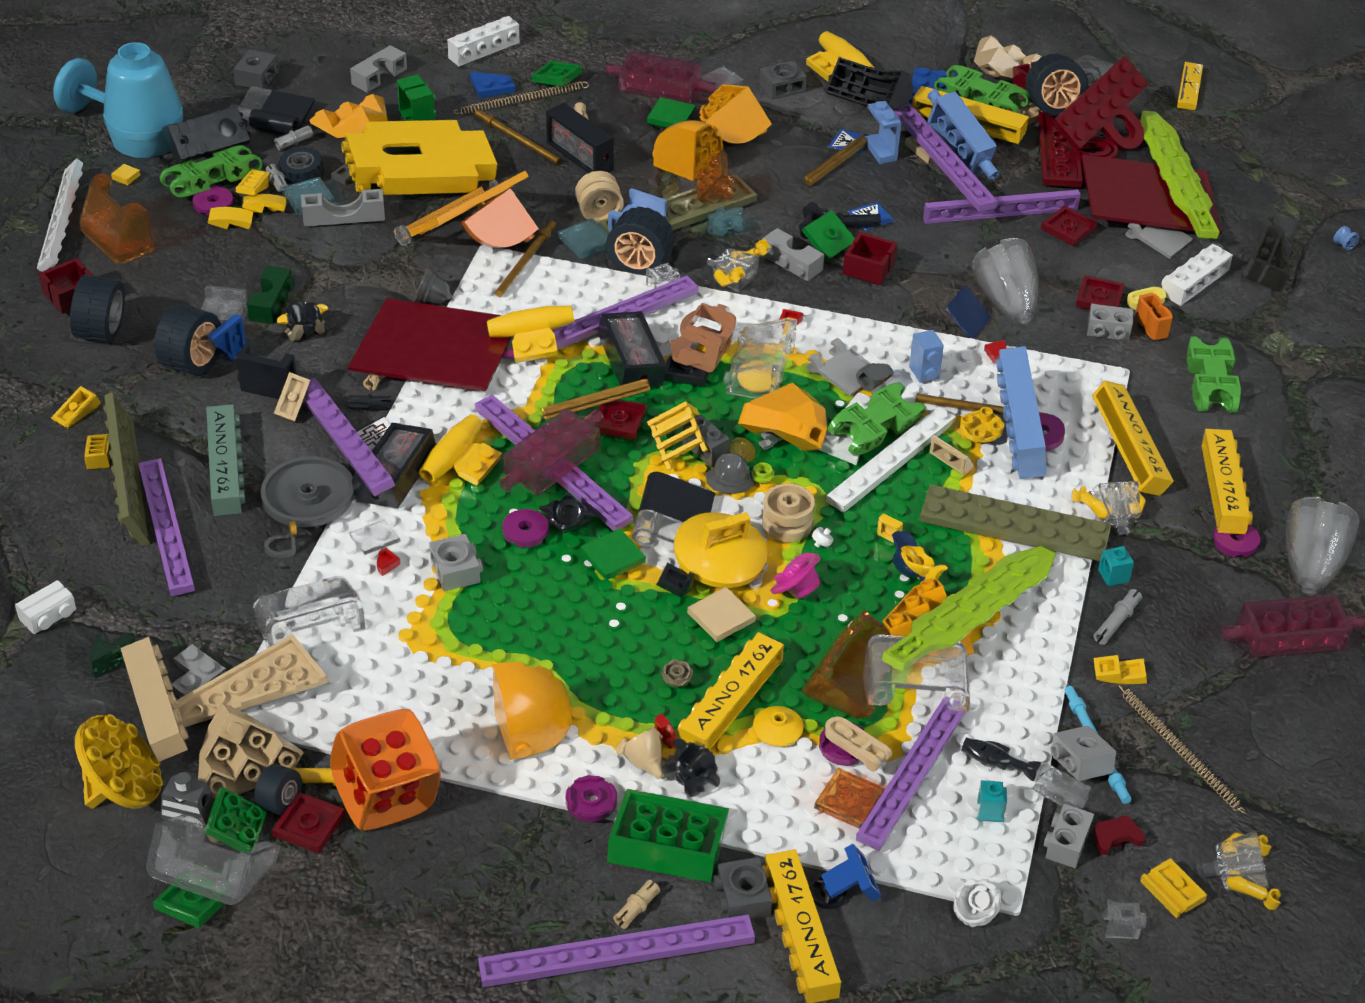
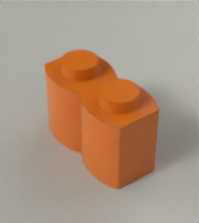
[1135,292,1172,340]

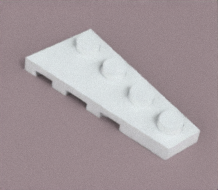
[818,392,871,465]

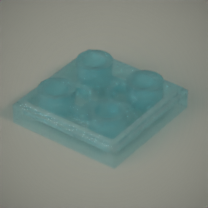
[282,177,335,215]
[558,218,609,258]

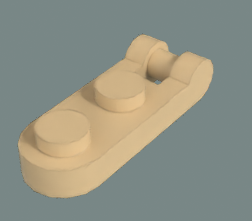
[825,717,892,772]

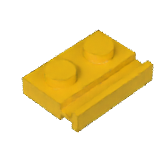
[1140,858,1207,919]

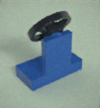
[810,844,882,909]

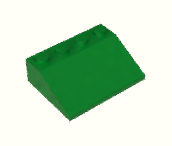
[607,789,729,883]

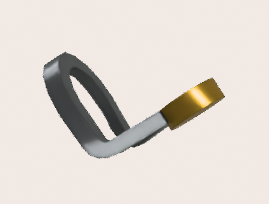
[264,521,297,558]

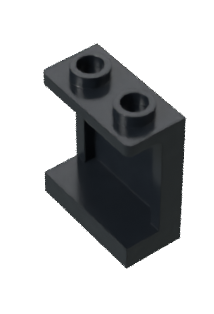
[235,345,297,399]

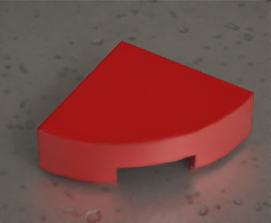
[778,309,804,328]
[984,340,1006,363]
[377,547,401,576]
[654,713,677,749]

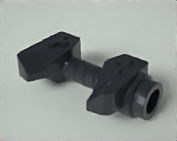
[798,202,827,239]

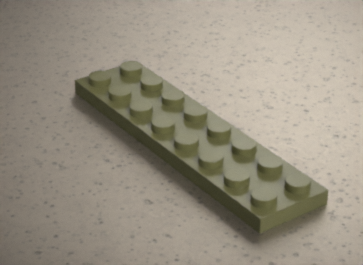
[600,174,757,236]
[103,392,151,546]
[920,484,1111,561]

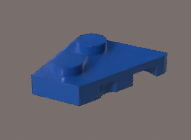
[470,72,515,98]
[208,314,246,361]

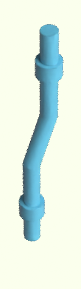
[1064,686,1131,804]

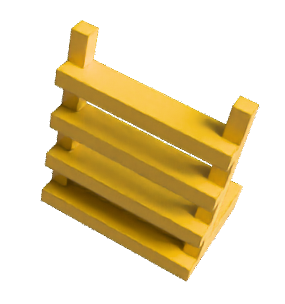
[647,401,708,471]

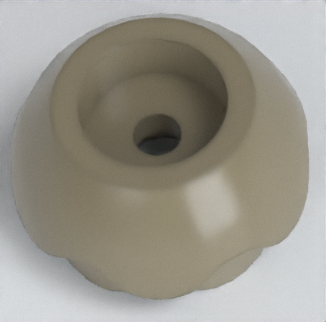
[661,659,693,688]

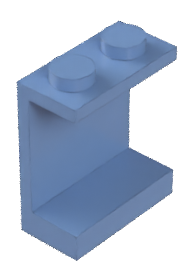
[865,101,901,164]
[608,188,667,231]

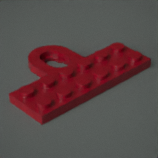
[1052,56,1149,151]
[1038,111,1118,188]

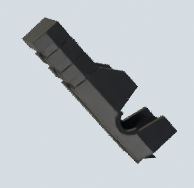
[162,106,251,164]

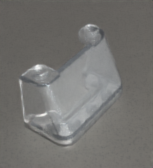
[724,317,797,399]
[253,576,365,648]
[863,635,970,712]
[146,814,280,905]

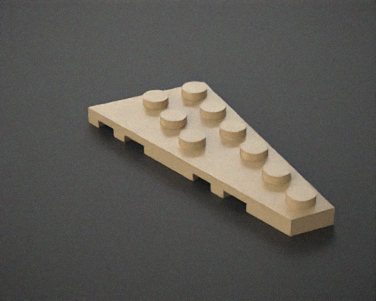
[174,634,329,727]

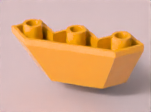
[309,94,388,140]
[738,383,827,451]
[883,578,975,662]

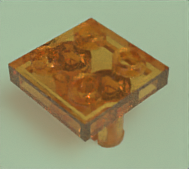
[696,150,735,204]

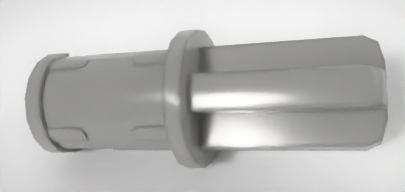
[274,126,313,151]
[266,164,288,193]

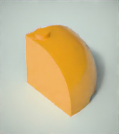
[699,84,772,144]
[652,120,723,181]
[492,662,572,760]

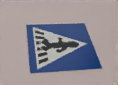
[828,129,865,155]
[848,202,894,230]

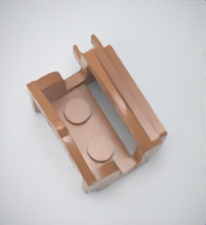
[670,303,736,372]

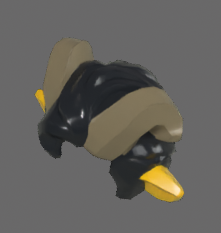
[277,300,328,341]

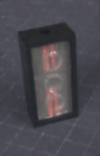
[546,103,614,173]
[598,311,667,386]
[351,422,436,509]

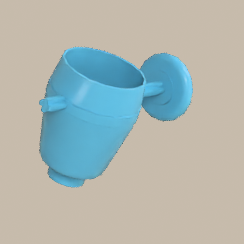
[53,42,183,158]

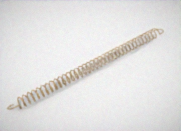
[454,81,589,115]
[1118,685,1246,814]

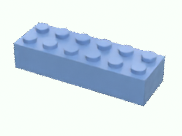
[996,346,1046,479]

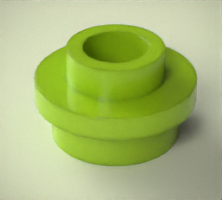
[751,462,774,483]

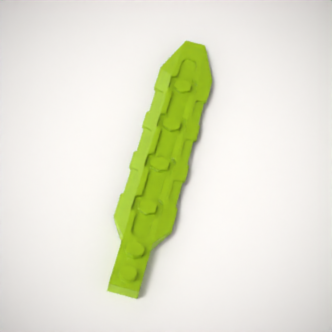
[1140,111,1219,239]
[882,546,1056,672]

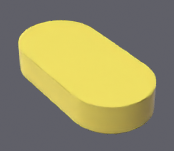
[1127,287,1166,310]

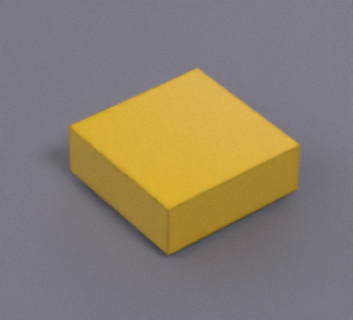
[111,164,140,186]
[877,513,903,542]

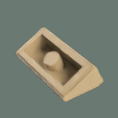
[930,435,974,475]

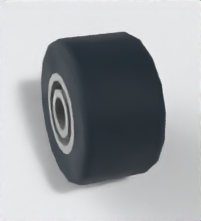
[255,765,302,815]

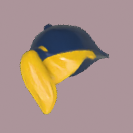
[892,531,948,582]

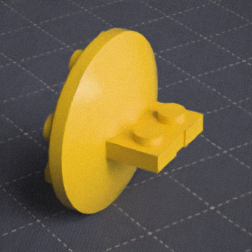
[673,512,768,589]
[75,714,163,809]

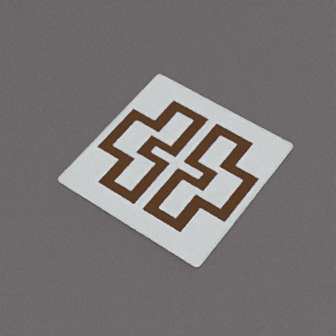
[357,417,390,450]

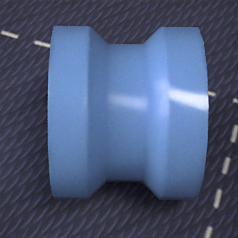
[1333,226,1360,251]

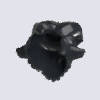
[539,493,597,533]
[663,738,720,797]

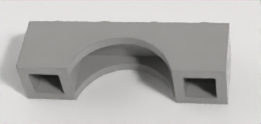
[301,189,385,226]

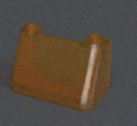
[79,172,154,264]
[801,610,899,719]

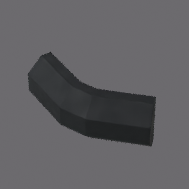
[825,57,914,109]

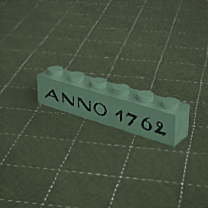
[206,404,246,516]

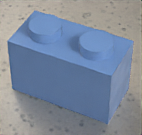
[909,329,944,383]

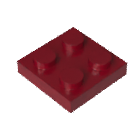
[1041,206,1098,246]
[1076,275,1125,309]
[592,400,647,440]
[272,792,345,854]

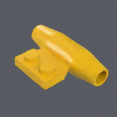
[806,31,875,82]
[487,305,575,363]
[419,414,502,486]

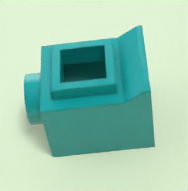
[977,780,1007,822]

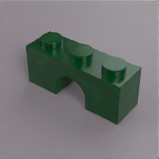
[246,266,295,324]

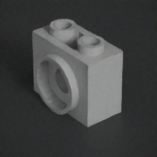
[429,534,483,591]
[1051,726,1116,781]

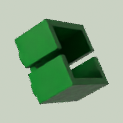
[397,74,437,121]

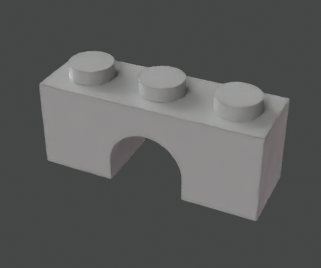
[350,45,407,93]
[761,228,824,281]

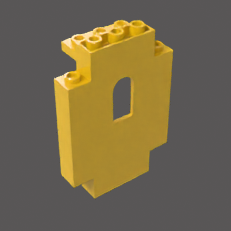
[341,120,497,195]

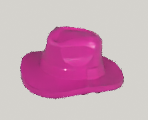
[770,553,821,599]

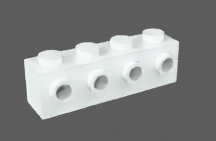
[447,16,520,66]
[1161,244,1233,306]

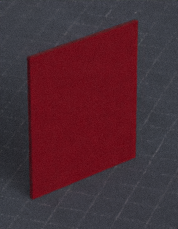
[1081,154,1222,235]
[348,298,512,391]

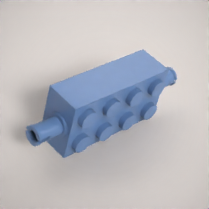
[927,89,1000,180]

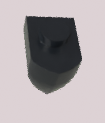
[656,562,694,597]

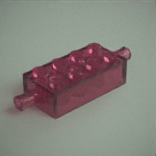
[605,51,716,103]
[499,408,604,495]
[1222,594,1365,657]

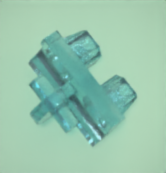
[707,206,745,236]

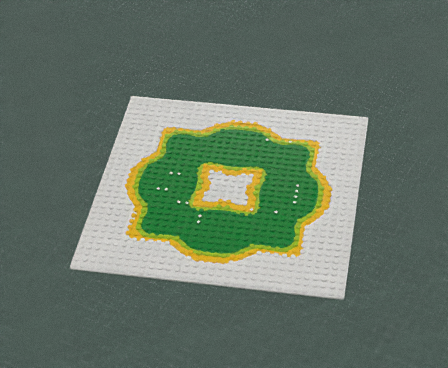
[240,245,1130,916]

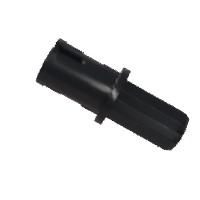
[346,393,391,411]

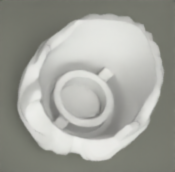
[954,879,1002,927]

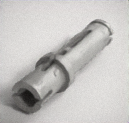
[1093,589,1143,645]

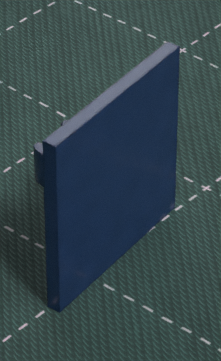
[945,285,991,339]

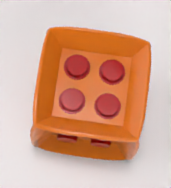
[330,709,441,831]

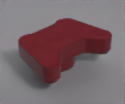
[1093,816,1146,855]

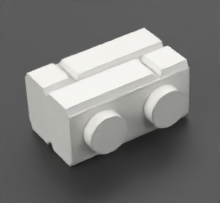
[15,580,76,634]

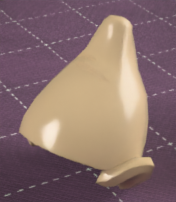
[616,727,664,779]

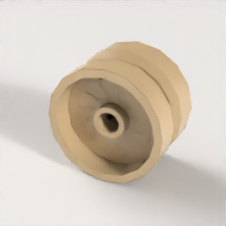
[575,171,624,223]
[762,483,815,542]

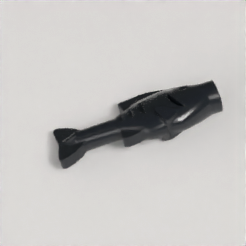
[961,737,1041,781]

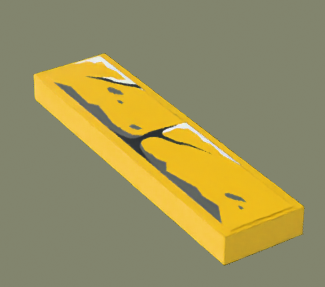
[1177,62,1203,111]

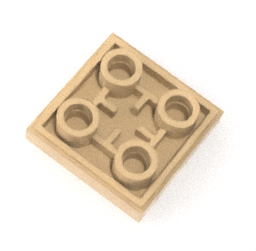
[687,587,756,642]

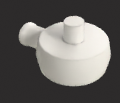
[812,527,834,548]

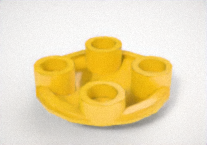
[960,407,1005,443]

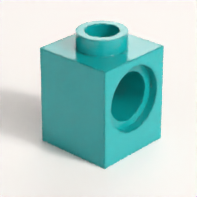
[1098,546,1134,587]

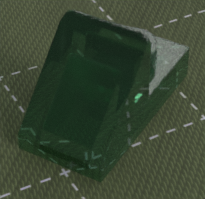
[89,633,135,679]

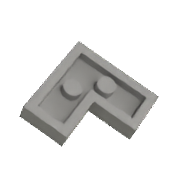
[172,644,226,697]

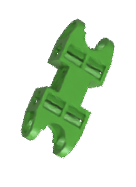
[934,65,1031,113]
[160,145,262,197]
[1186,336,1241,414]
[827,382,926,456]

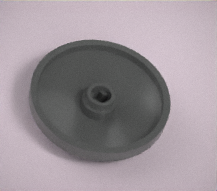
[261,456,355,527]

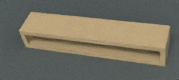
[121,637,189,762]

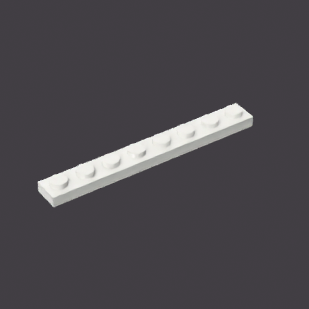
[37,158,83,272]
[826,406,956,513]

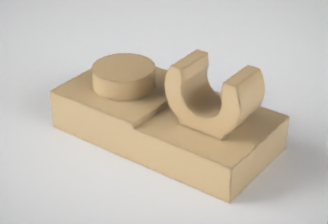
[274,372,310,422]

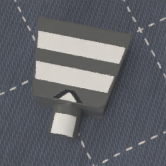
[161,772,215,830]

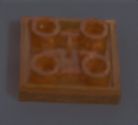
[814,767,885,829]

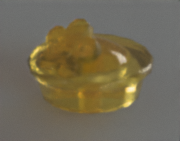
[729,437,755,462]

